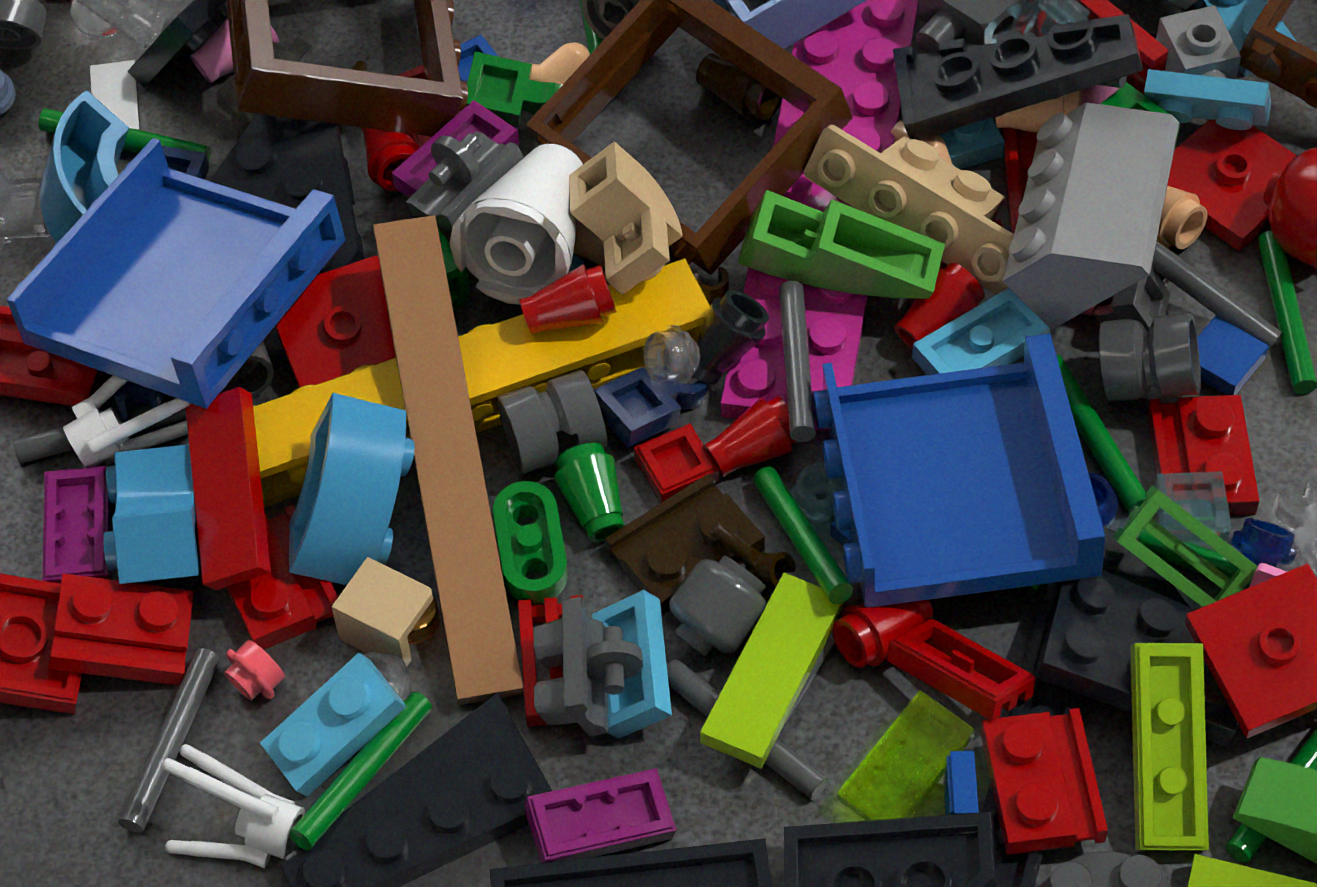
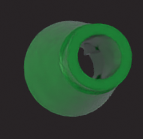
[554,443,625,543]

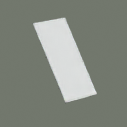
[90,60,139,130]

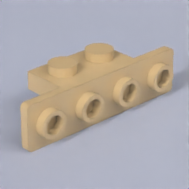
[804,125,1014,295]

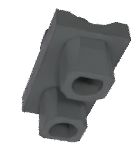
[406,131,524,239]
[534,596,643,736]

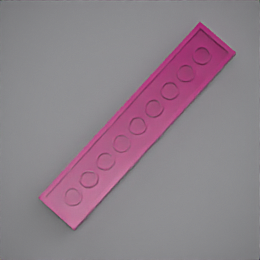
[721,0,918,431]

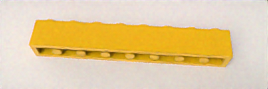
[253,259,710,507]

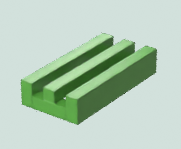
[1112,485,1257,607]

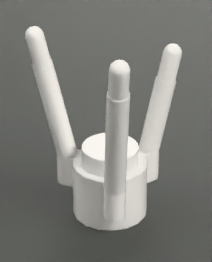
[63,375,191,468]
[161,744,305,868]

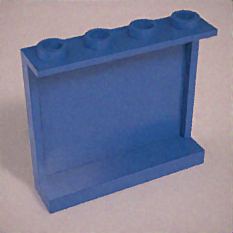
[6,138,346,409]
[812,333,1105,608]

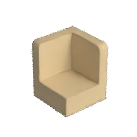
[332,557,433,671]

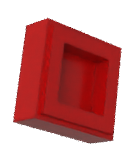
[634,423,719,504]

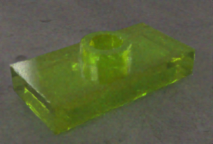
[837,690,975,821]

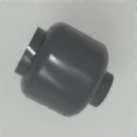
[669,555,767,657]

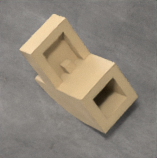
[569,141,683,295]

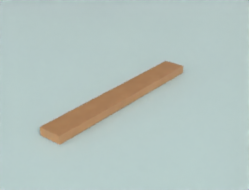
[373,215,523,706]

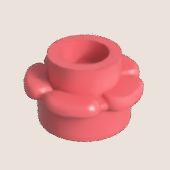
[224,640,285,701]

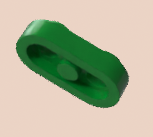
[493,481,568,604]

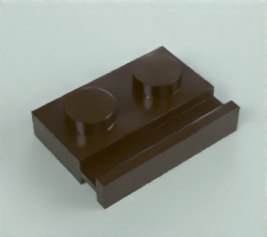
[605,473,765,616]

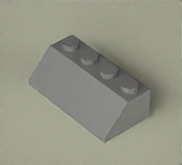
[1003,102,1180,330]

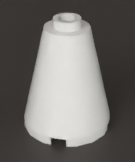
[449,144,583,305]

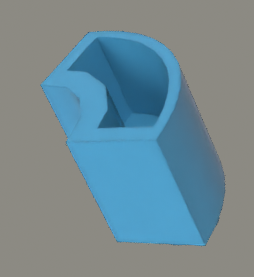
[39,90,129,243]
[289,393,415,585]
[104,445,201,584]

